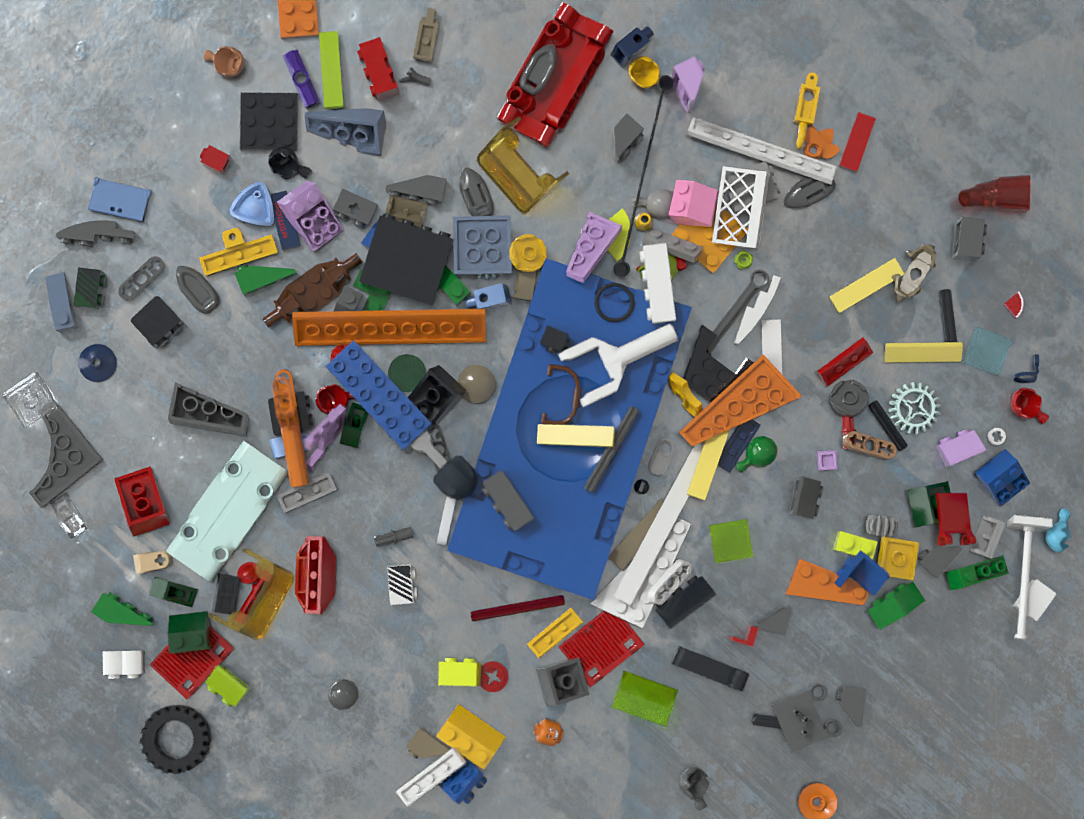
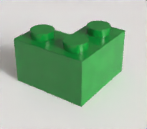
[867,581,925,630]

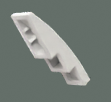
[734,275,781,345]

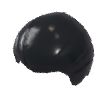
[268,147,312,178]

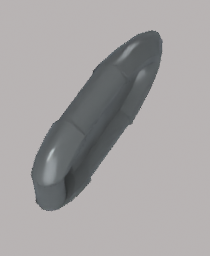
[520,44,557,95]
[459,168,494,216]
[784,177,836,208]
[176,266,219,313]

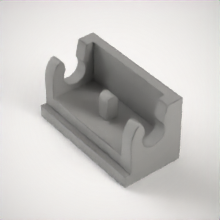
[970,516,1005,559]

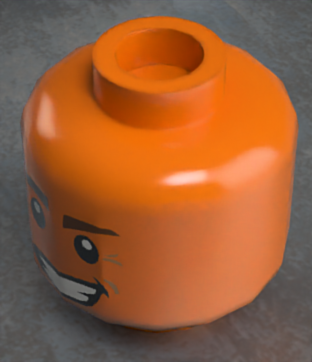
[533,719,564,747]

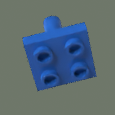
[438,755,486,805]

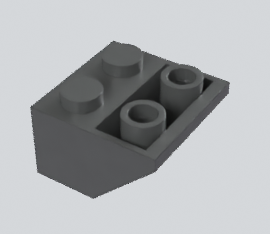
[613,114,644,163]

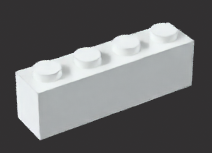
[639,243,676,324]

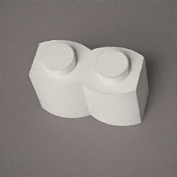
[103,651,144,679]

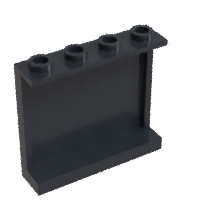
[359,213,453,305]

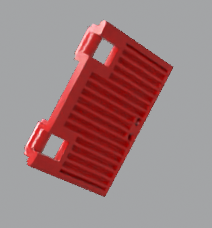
[558,611,645,688]
[150,625,234,700]

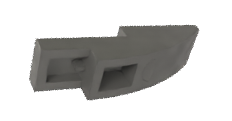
[56,220,136,246]

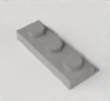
[642,228,703,263]
[276,472,337,513]

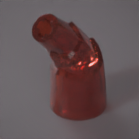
[958,175,1031,211]

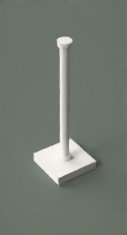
[1007,515,1052,640]

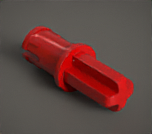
[841,415,856,449]

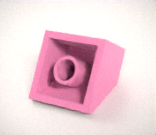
[669,180,719,227]

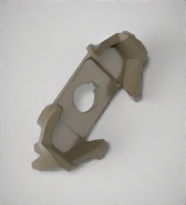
[892,244,936,303]

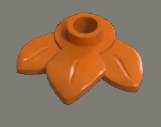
[804,126,840,159]

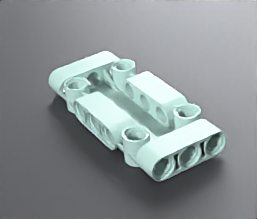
[166,440,288,583]

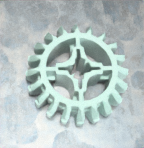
[889,382,941,434]

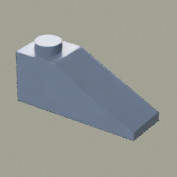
[45,272,78,332]

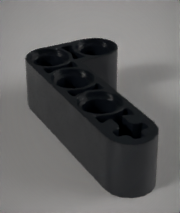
[672,646,750,692]

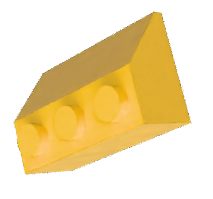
[436,704,506,770]

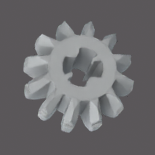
[865,515,898,537]

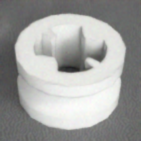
[987,428,1006,445]

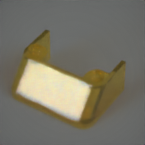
[477,117,569,213]
[208,548,294,640]

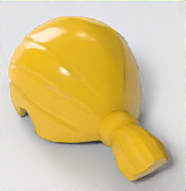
[628,56,660,88]

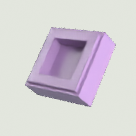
[817,450,838,471]

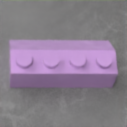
[671,56,705,114]

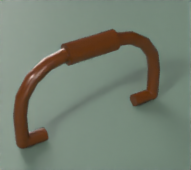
[541,364,582,425]

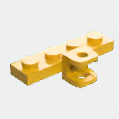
[199,228,278,276]

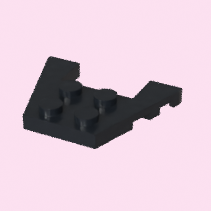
[683,325,754,402]

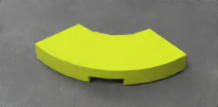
[607,208,631,262]

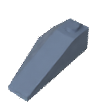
[304,108,386,155]

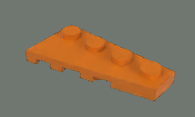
[785,559,869,605]

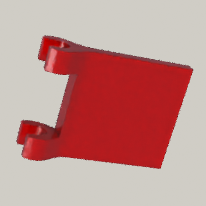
[936,493,976,546]

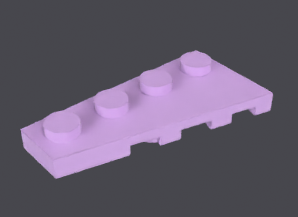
[566,212,622,283]

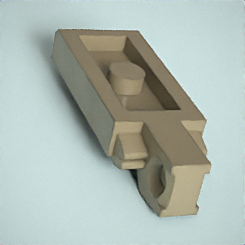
[413,8,439,62]

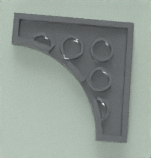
[29,400,102,508]

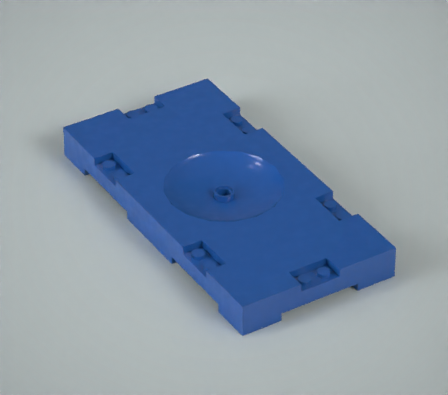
[447,258,692,600]

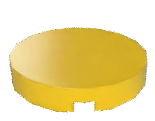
[509,234,547,272]

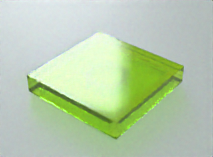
[709,519,753,563]

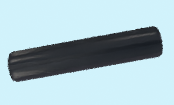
[940,289,957,342]
[868,400,908,451]

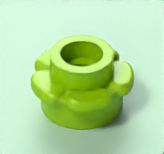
[734,250,753,269]

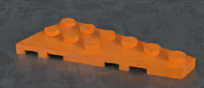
[678,354,802,447]

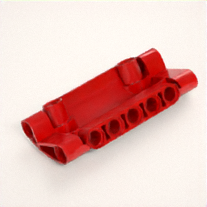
[497,2,614,147]

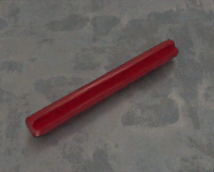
[470,595,565,621]

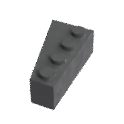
[168,382,249,437]

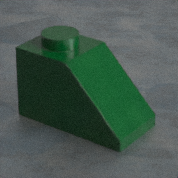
[340,402,369,448]
[149,577,198,607]

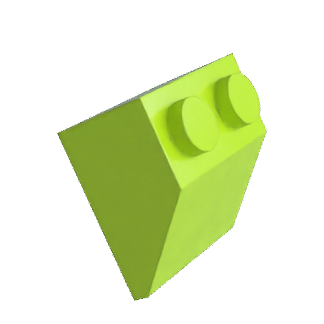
[205,664,251,707]

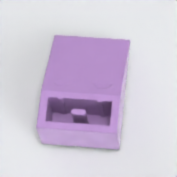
[277,180,344,252]

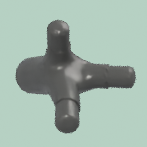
[400,67,431,86]

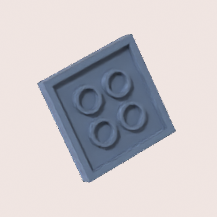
[453,216,512,275]

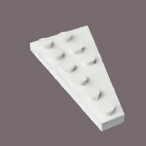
[590,517,691,629]

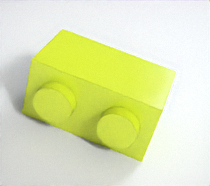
[833,531,877,560]
[438,658,481,686]

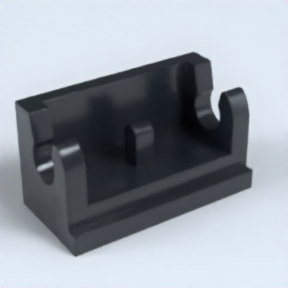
[212,573,240,615]

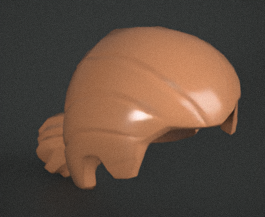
[203,46,244,77]

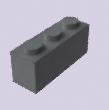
[481,470,534,531]

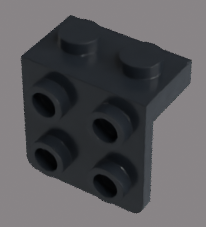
[131,296,184,348]
[268,391,314,436]

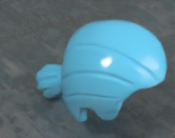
[1045,508,1071,553]

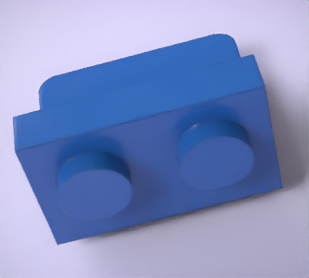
[834,550,890,595]

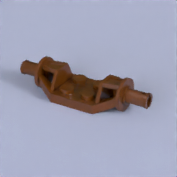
[262,252,363,328]

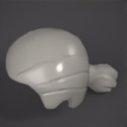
[632,189,673,219]

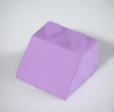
[936,429,986,467]

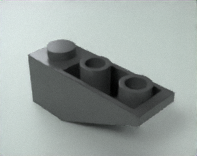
[385,175,447,206]

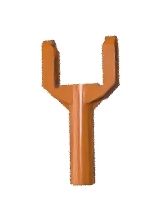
[272,369,309,487]

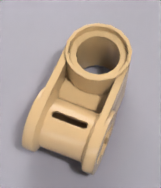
[133,551,172,574]

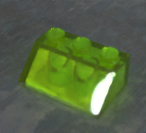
[611,671,678,727]

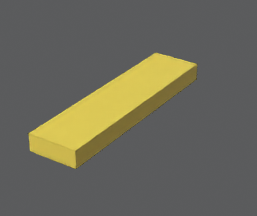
[829,258,905,313]
[884,342,963,362]
[537,424,615,447]
[687,429,730,501]

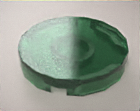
[388,354,426,392]

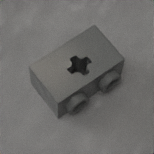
[333,188,378,228]

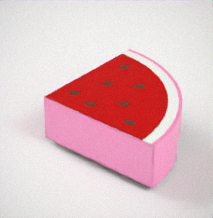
[1004,291,1024,318]

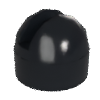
[634,479,649,495]

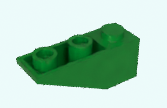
[945,555,1009,591]
[91,592,154,626]

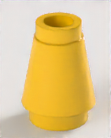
[634,212,653,231]

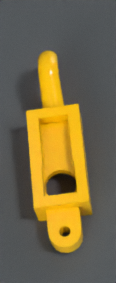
[794,72,820,148]

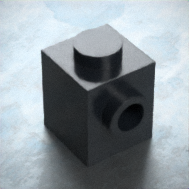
[540,325,570,355]

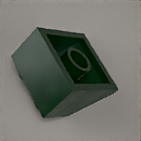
[907,481,951,527]
[167,611,212,654]

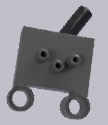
[752,683,843,752]

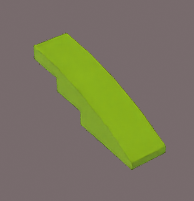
[319,31,344,109]

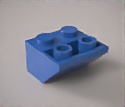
[975,449,1030,507]

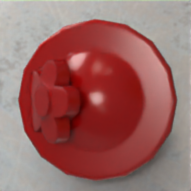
[237,562,260,584]

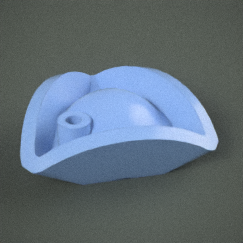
[230,182,274,226]

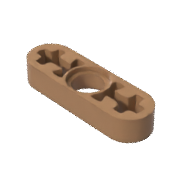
[843,431,897,460]

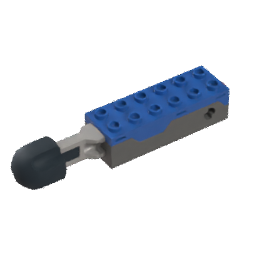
[325,340,477,500]

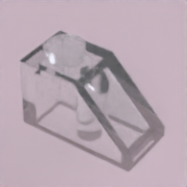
[50,493,87,539]

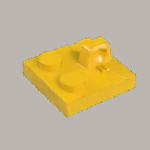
[877,536,919,581]

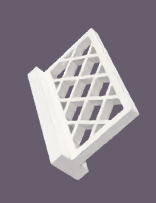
[712,166,770,249]

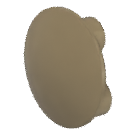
[458,365,496,403]

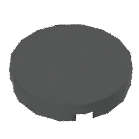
[830,380,869,417]

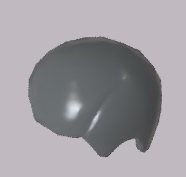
[328,680,358,710]

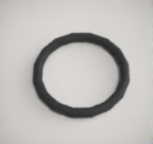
[594,283,634,322]

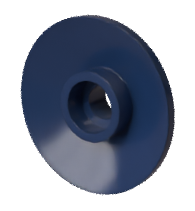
[78,344,117,382]

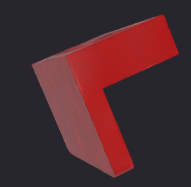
[728,625,759,647]

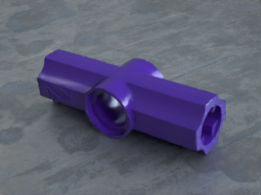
[282,49,320,109]

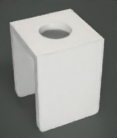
[1013,580,1056,621]

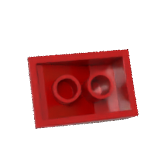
[114,466,170,537]

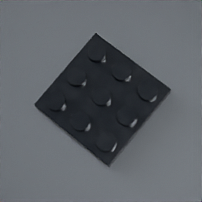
[240,92,298,151]

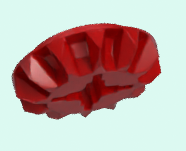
[481,661,508,692]

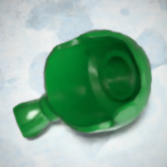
[736,436,778,473]

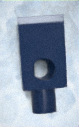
[610,26,654,68]

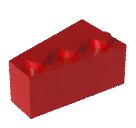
[357,37,400,101]

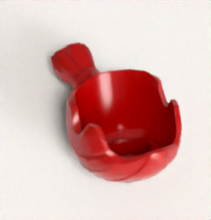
[315,384,355,415]
[1011,388,1049,424]

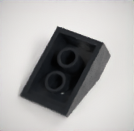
[408,365,467,426]

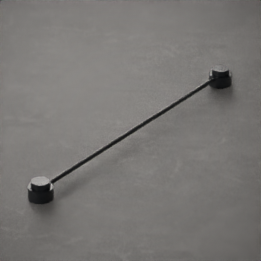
[613,75,673,277]

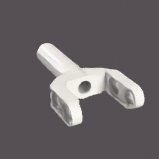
[558,323,678,407]

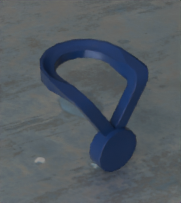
[1014,354,1039,383]

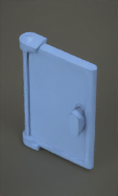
[88,177,151,222]

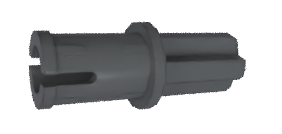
[374,526,413,547]

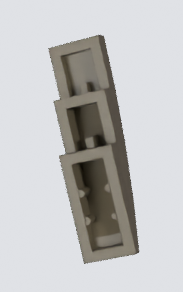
[608,498,664,570]

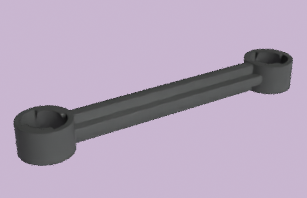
[692,269,769,356]

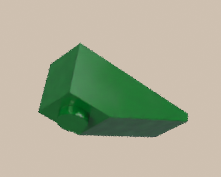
[234,265,298,296]
[438,265,471,307]

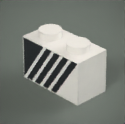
[387,565,417,605]

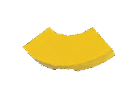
[669,372,702,418]

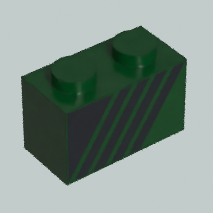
[73,267,106,310]

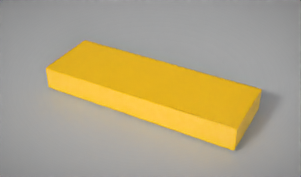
[527,608,583,659]

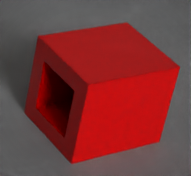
[200,145,231,175]

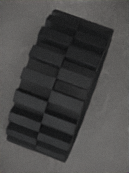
[140,705,211,774]

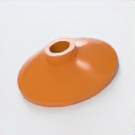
[798,783,837,819]

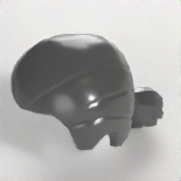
[679,767,709,811]

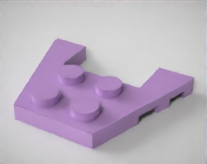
[305,404,346,473]

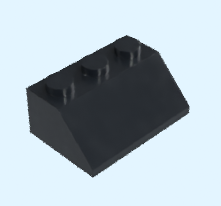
[655,575,717,629]

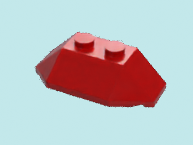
[295,536,336,614]

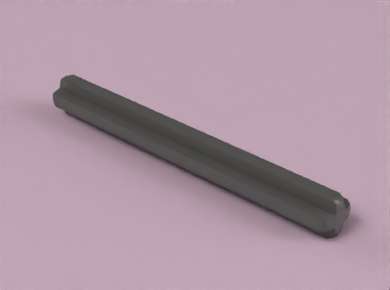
[584,406,639,493]

